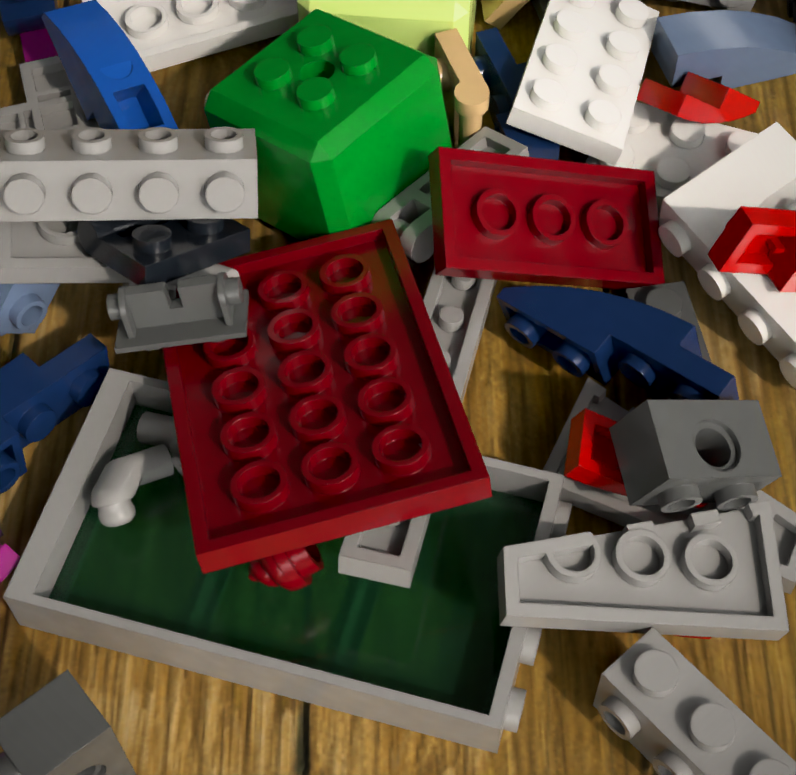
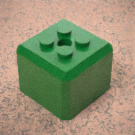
[204,9,453,241]

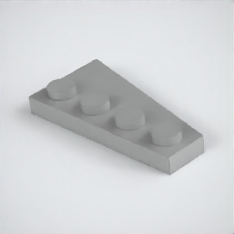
[497,500,789,641]

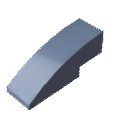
[651,10,796,88]

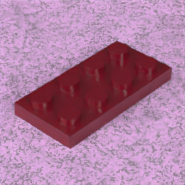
[428,146,665,290]

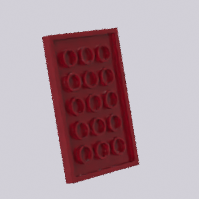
[163,219,492,574]

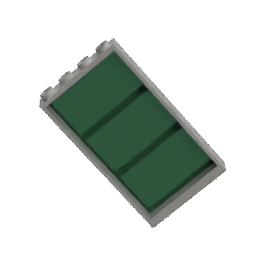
[3,368,573,754]

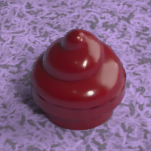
[248,544,324,591]

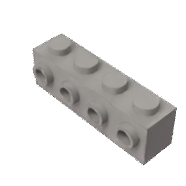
[0,127,258,222]
[593,627,796,775]

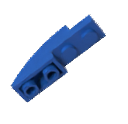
[41,0,179,129]

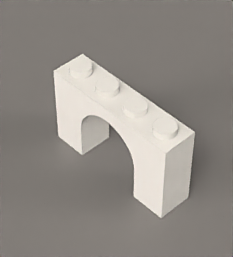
[658,122,796,389]

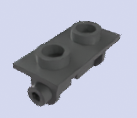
[106,272,249,354]

